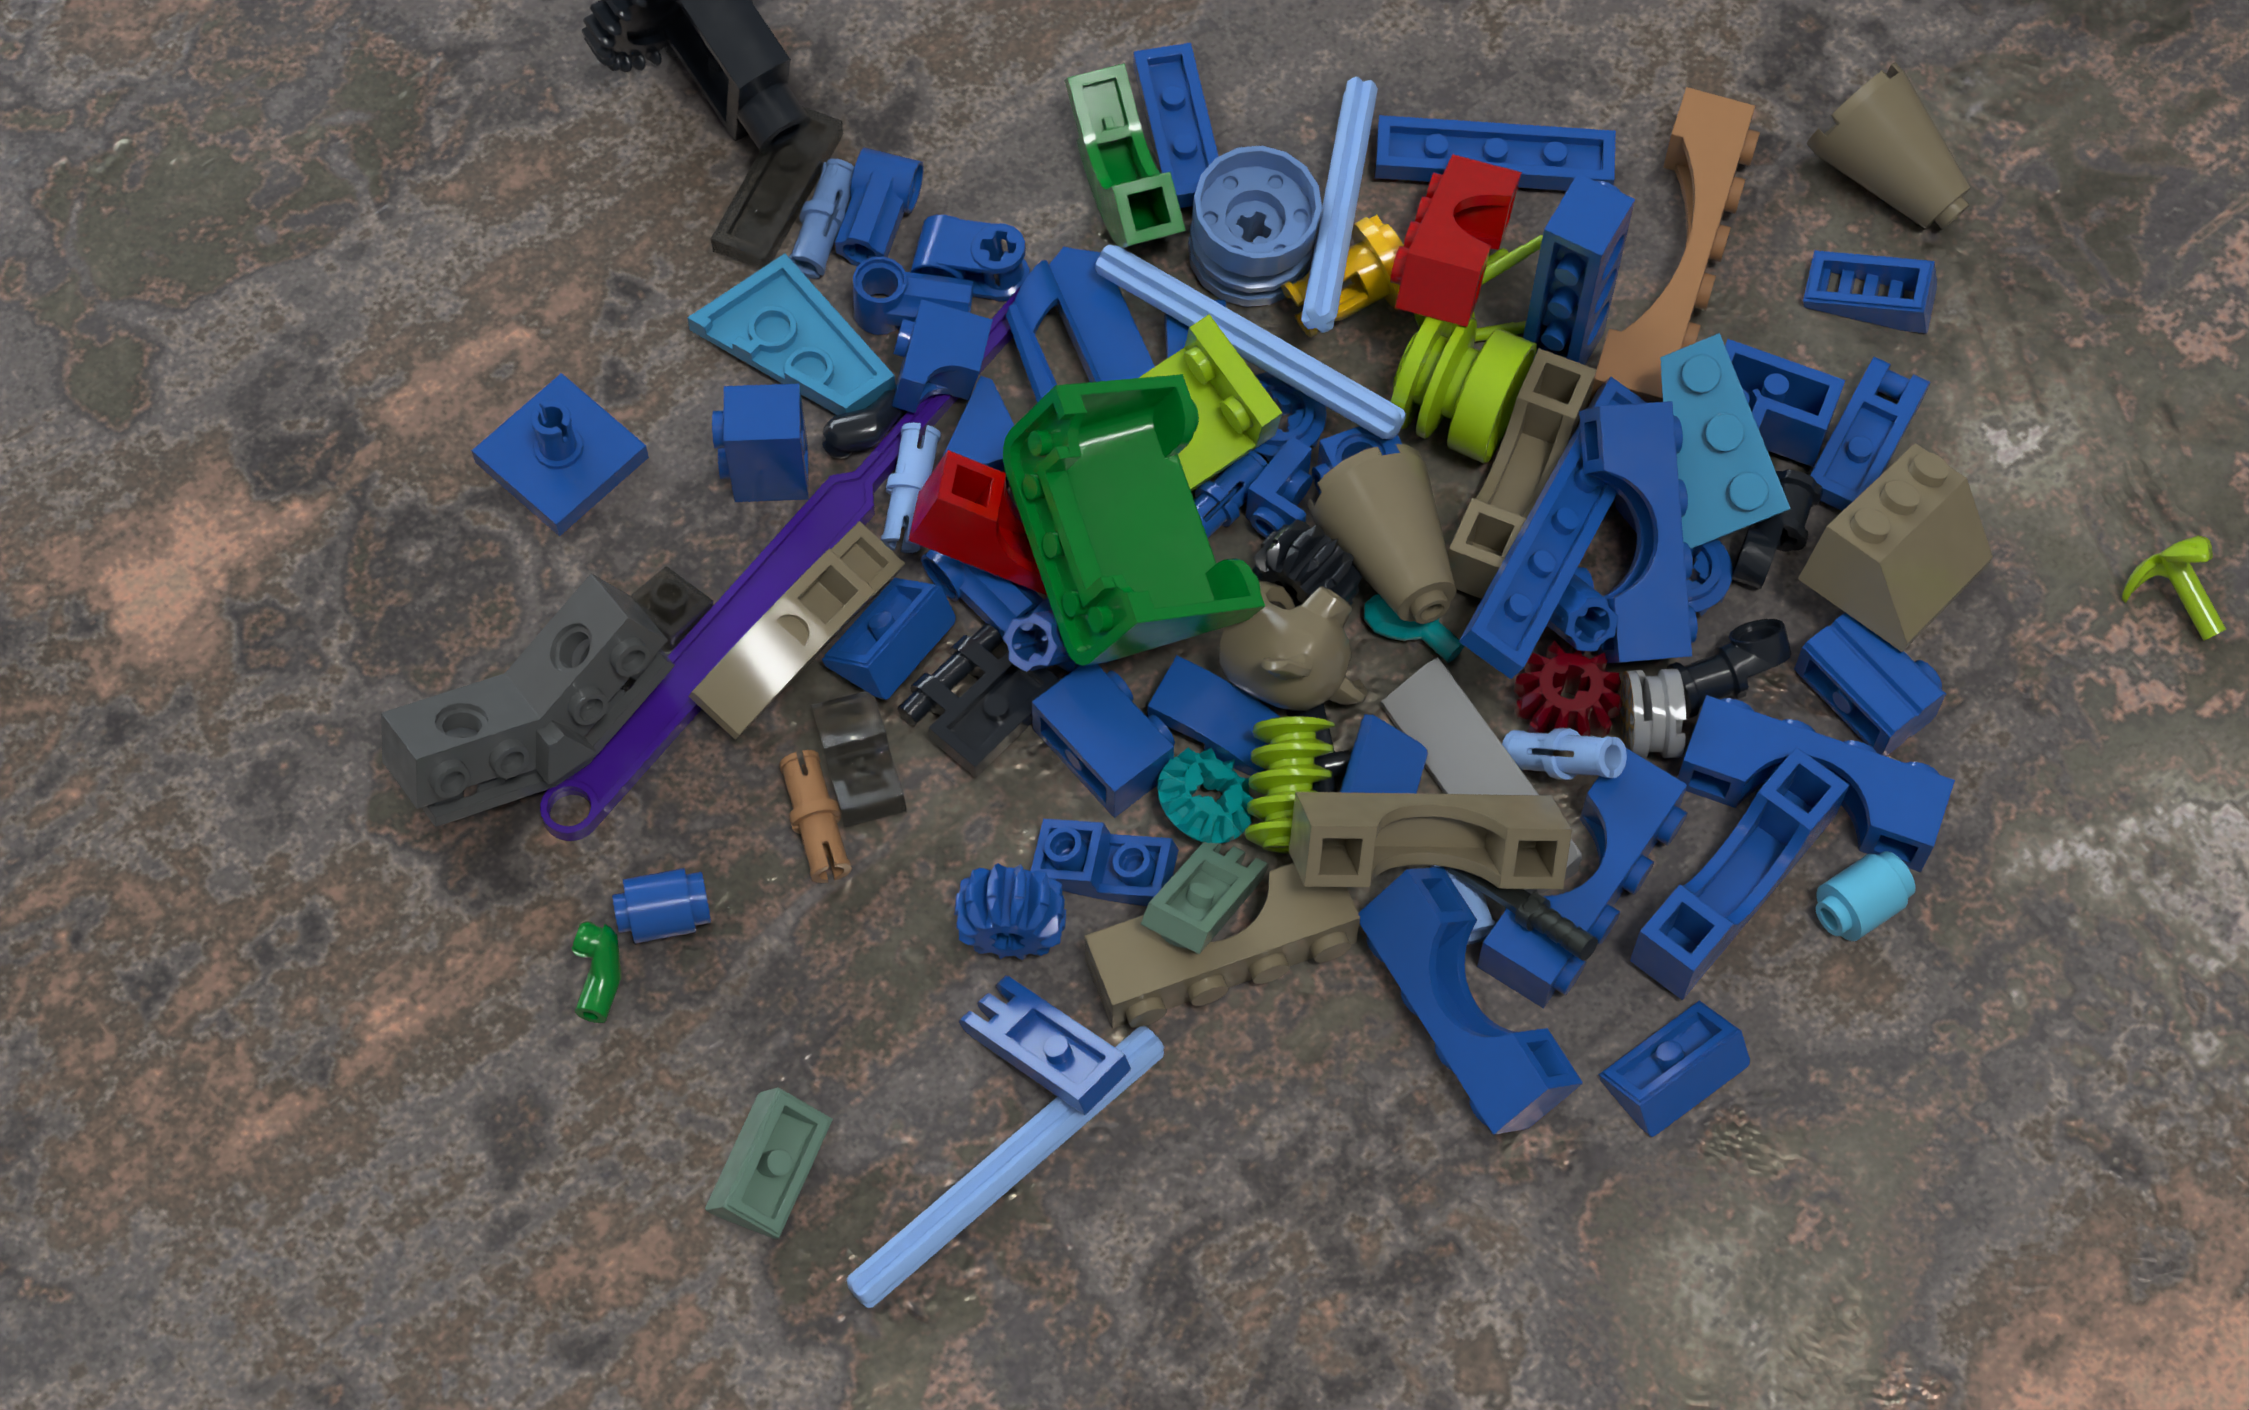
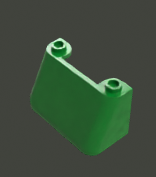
[1003,374,1265,666]

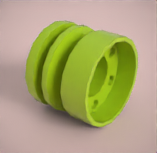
[1390,317,1536,464]

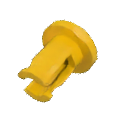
[1281,215,1404,337]

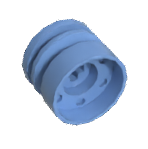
[1188,146,1322,307]

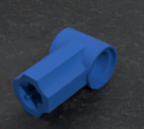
[835,148,924,266]
[853,257,974,335]
[921,549,1044,643]
[1547,567,1619,651]
[1003,597,1080,673]

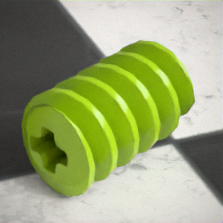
[1245,716,1335,854]

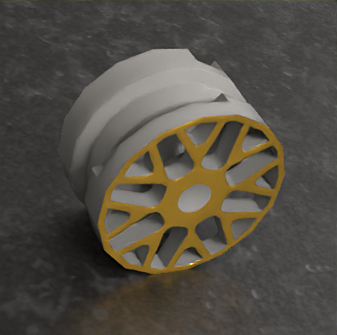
[1620,669,1686,759]

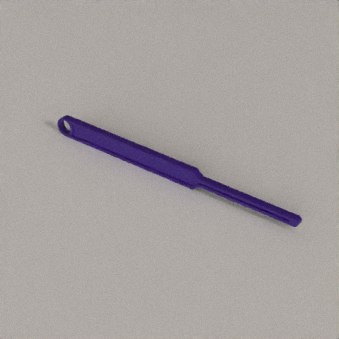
[540,285,1022,841]

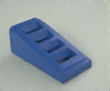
[1803,250,1937,334]

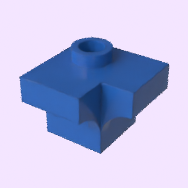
[892,299,993,413]

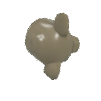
[1219,581,1368,711]

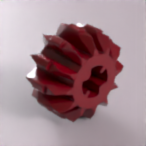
[1514,641,1623,751]

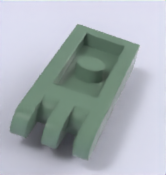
[1141,842,1268,954]

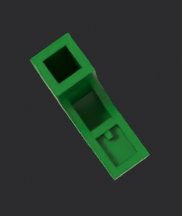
[1064,63,1186,248]

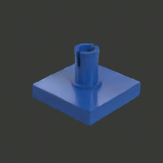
[471,373,649,537]

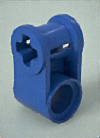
[910,215,1030,302]

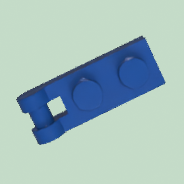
[1810,357,1930,511]

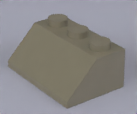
[1798,443,1993,652]

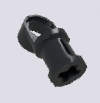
[1732,470,1823,589]
[1667,619,1792,719]

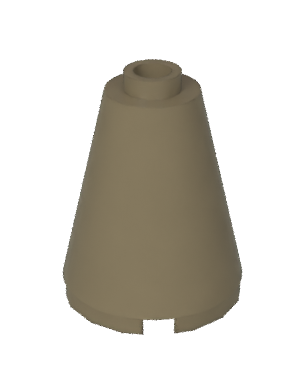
[1806,62,1971,230]
[1307,444,1456,624]

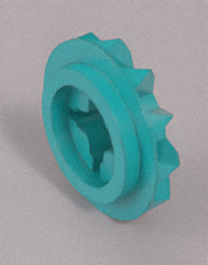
[1157,747,1254,844]

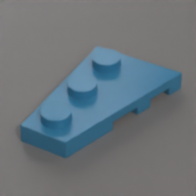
[687,253,896,415]
[1660,333,1791,550]

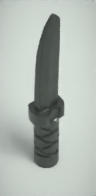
[1440,866,1598,961]

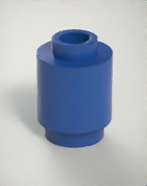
[612,868,711,944]

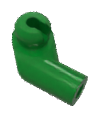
[572,921,622,1023]

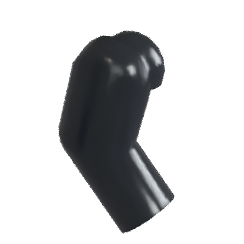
[822,390,907,459]

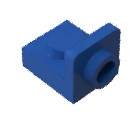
[1246,436,1313,538]

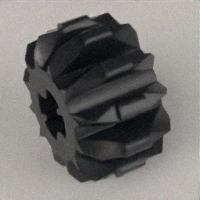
[1252,519,1362,608]

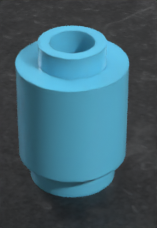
[1816,851,1916,941]

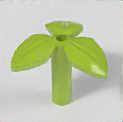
[2121,535,2226,641]

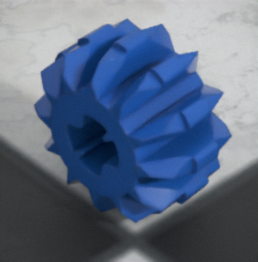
[954,863,1066,960]

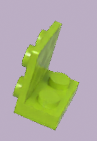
[1139,314,1283,492]

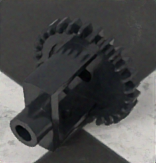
[581,0,810,153]

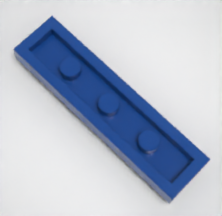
[1375,115,1616,191]

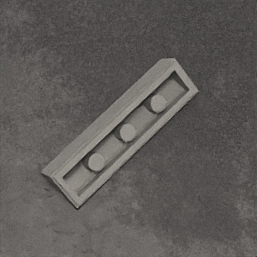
[1380,657,1582,894]

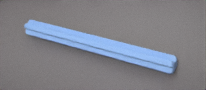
[1301,76,1378,333]
[1095,245,1406,439]
[847,1026,1164,1308]

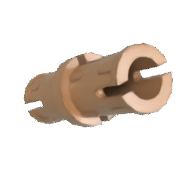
[779,750,852,883]

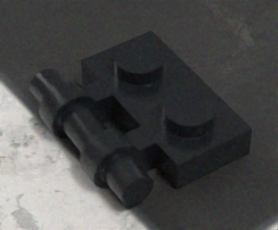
[897,623,1060,778]

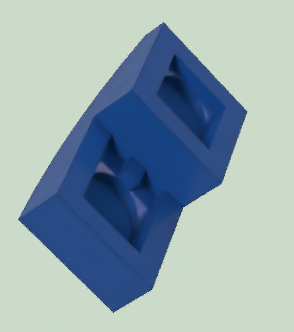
[1148,655,1280,776]

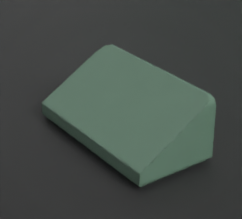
[705,1087,833,1239]

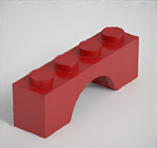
[1390,154,1522,327]
[908,450,1047,595]

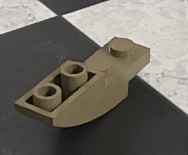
[689,521,905,740]

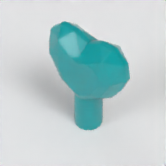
[1364,594,1464,663]

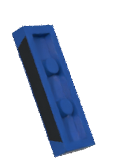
[1133,42,1219,208]

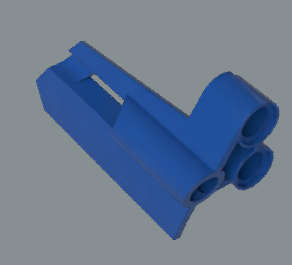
[1006,247,1155,403]

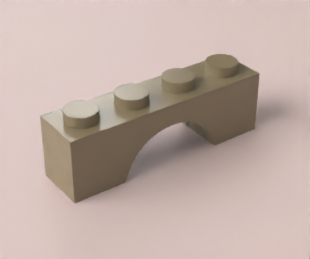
[1448,348,1597,599]
[1289,792,1572,889]
[1084,863,1360,1029]

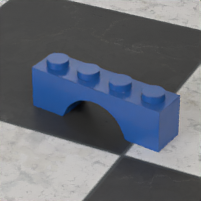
[1579,401,1698,663]
[1677,695,1955,872]
[1477,747,1688,1009]
[1630,747,1849,1001]
[1358,867,1583,1135]

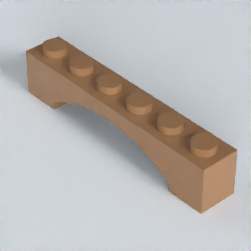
[1589,87,1760,405]

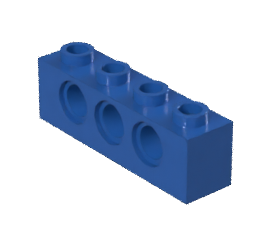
[1523,173,1635,365]

